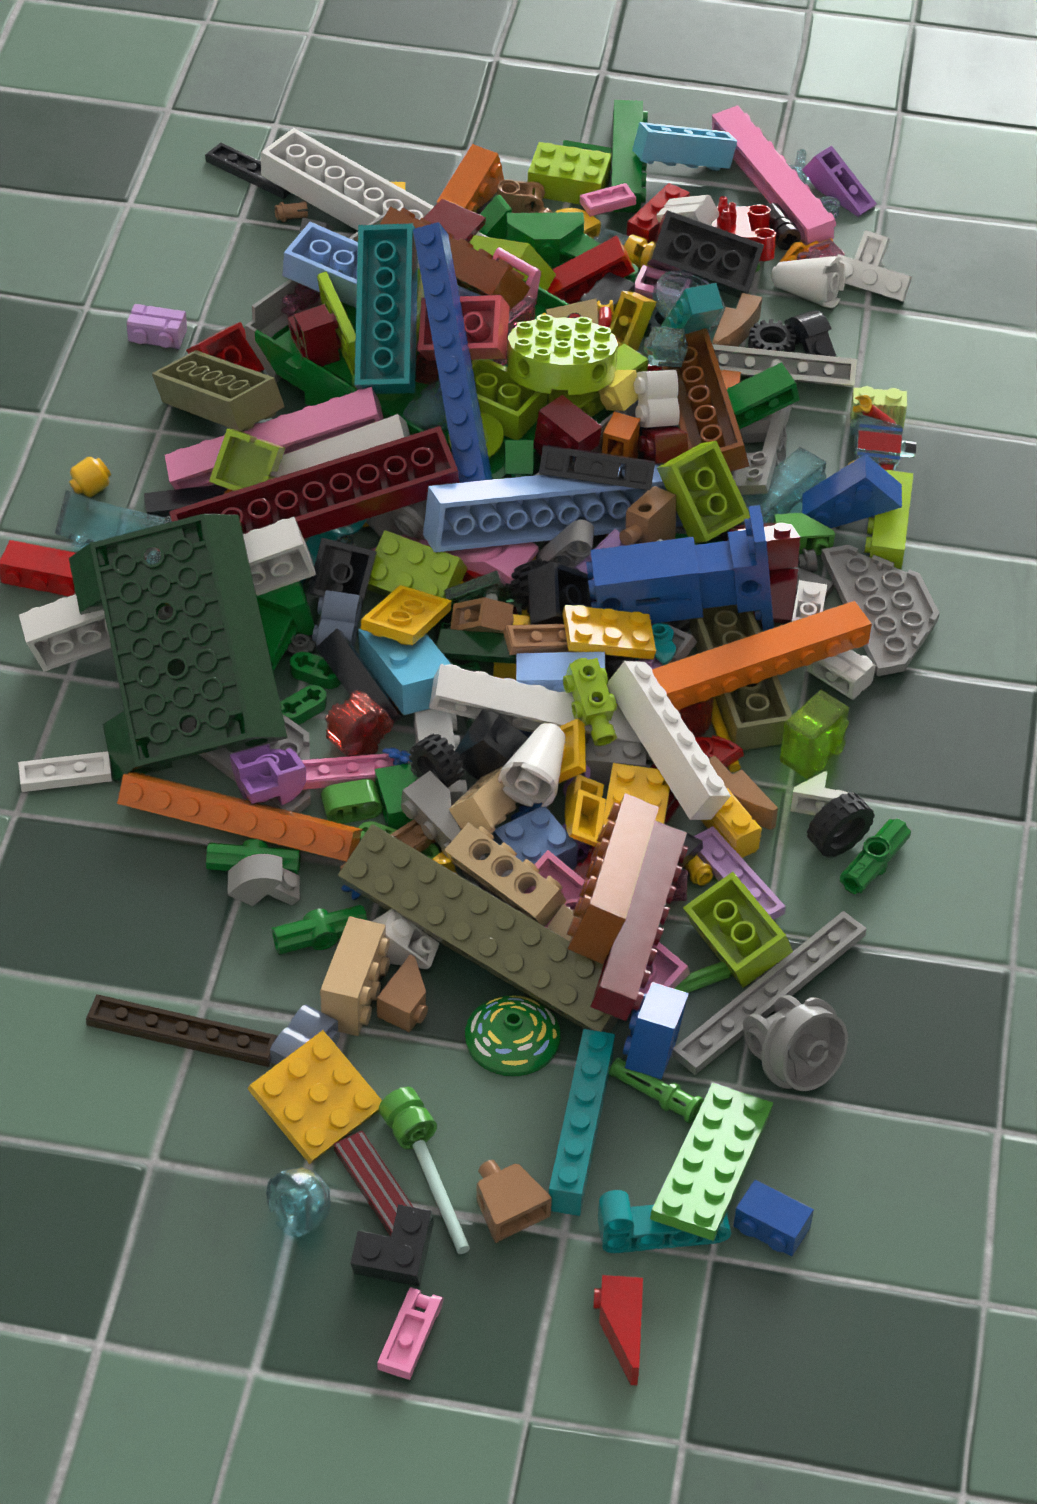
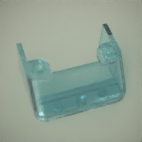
[55,490,172,564]

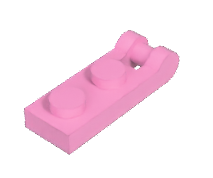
[377,1287,443,1380]

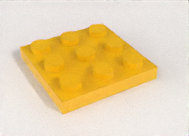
[248,1030,382,1164]

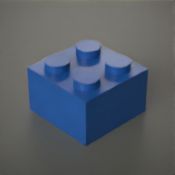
[623,982,689,1079]

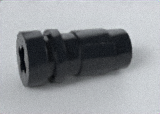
[767,203,801,250]

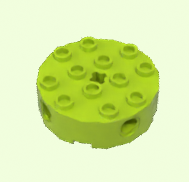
[507,314,618,395]

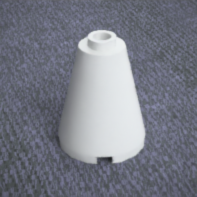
[771,256,846,308]
[498,723,566,807]

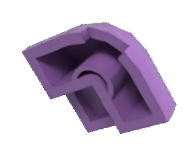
[230,744,307,805]

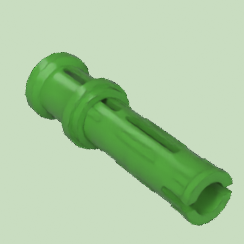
[609,1057,704,1124]

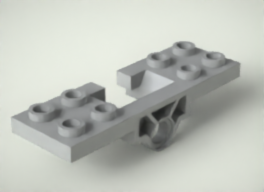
[731,404,792,495]

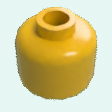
[69,457,111,498]

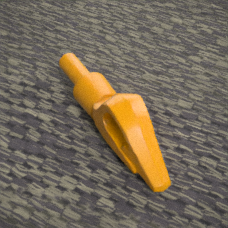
[780,238,833,262]

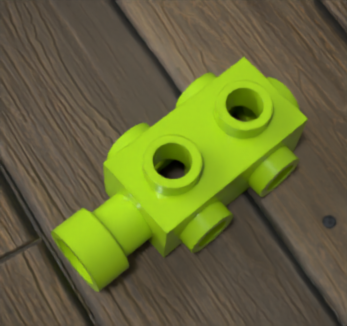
[563,658,617,746]

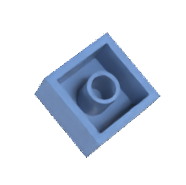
[493,807,578,870]

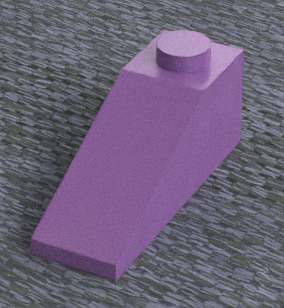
[802,145,877,217]

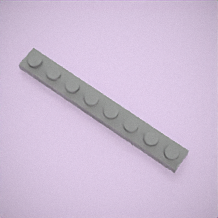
[672,911,867,1075]

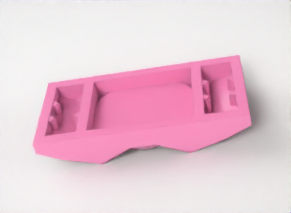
[419,539,539,584]

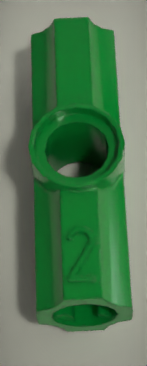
[840,818,911,894]
[206,839,301,875]
[272,905,368,954]

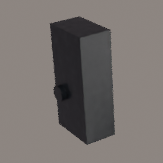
[647,210,764,298]

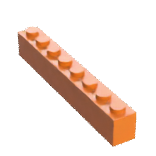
[652,601,872,710]
[117,772,362,862]

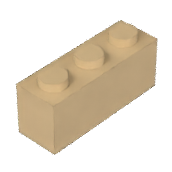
[449,766,517,833]

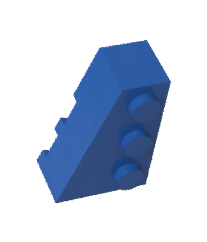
[802,454,902,528]

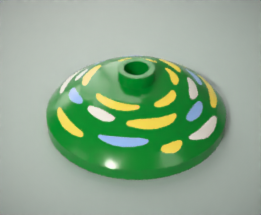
[465,995,560,1076]

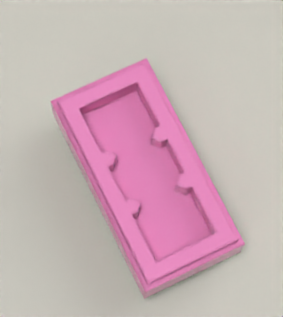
[580,183,636,217]

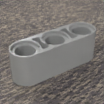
[536,520,594,569]

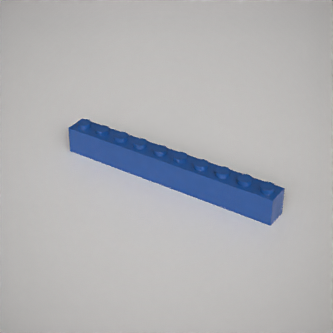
[413,222,493,483]

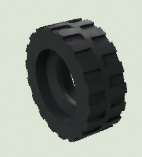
[807,792,875,858]

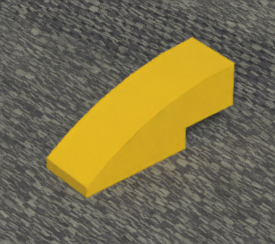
[565,775,606,847]

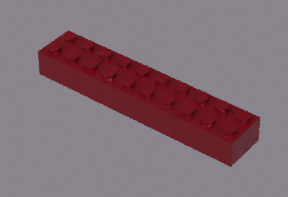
[169,426,460,539]

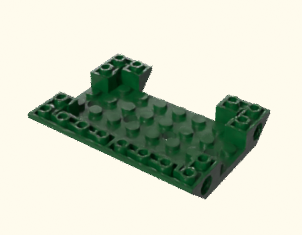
[69,514,288,782]

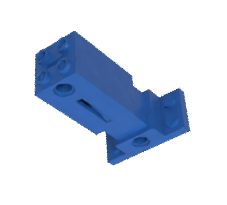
[586,505,774,632]

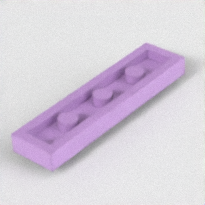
[694,827,786,920]

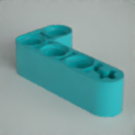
[598,1190,732,1253]

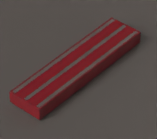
[333,1130,413,1237]

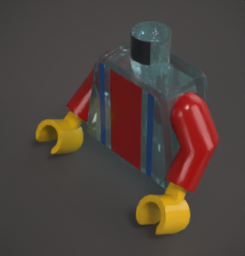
[848,395,917,471]

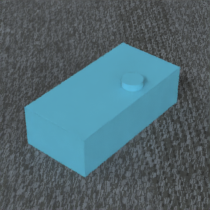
[358,629,451,715]

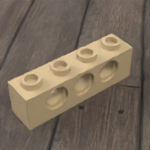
[444,822,566,926]

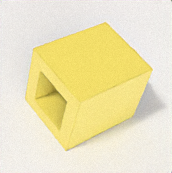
[598,370,639,411]

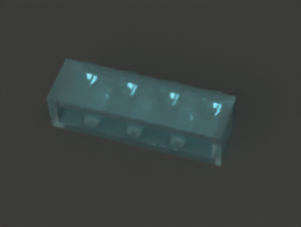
[736,447,826,526]

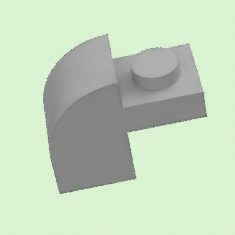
[228,854,300,907]

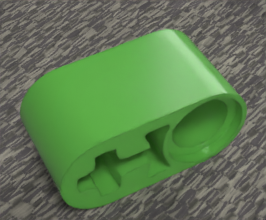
[321,779,383,824]

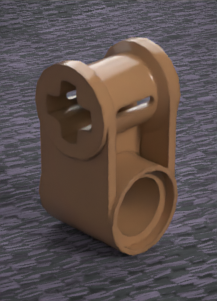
[497,179,545,213]

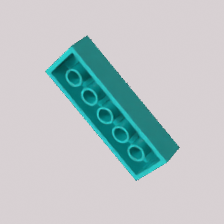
[355,223,418,394]

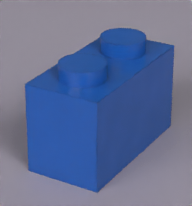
[733,1180,814,1256]

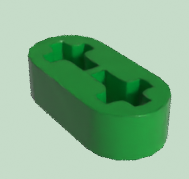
[290,652,341,689]
[280,685,327,725]

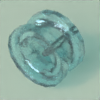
[820,196,840,219]

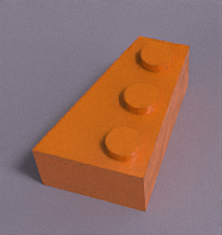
[437,144,504,213]

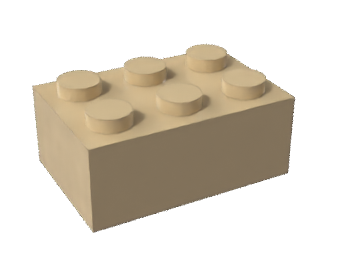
[320,916,390,1036]

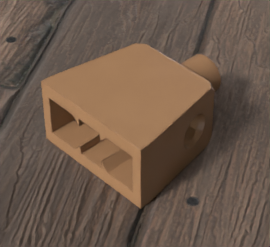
[619,486,676,545]
[476,1160,552,1243]

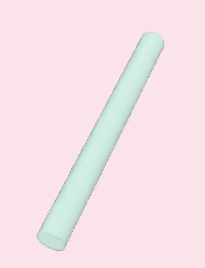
[413,1140,470,1254]

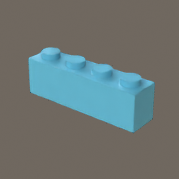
[632,122,737,171]

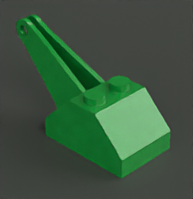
[506,212,638,283]
[257,580,315,671]

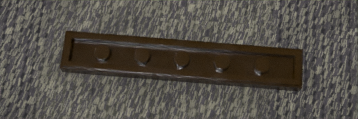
[86,994,278,1067]

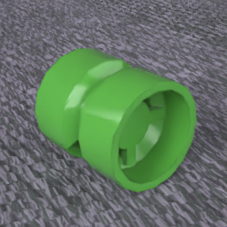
[379,1086,437,1149]

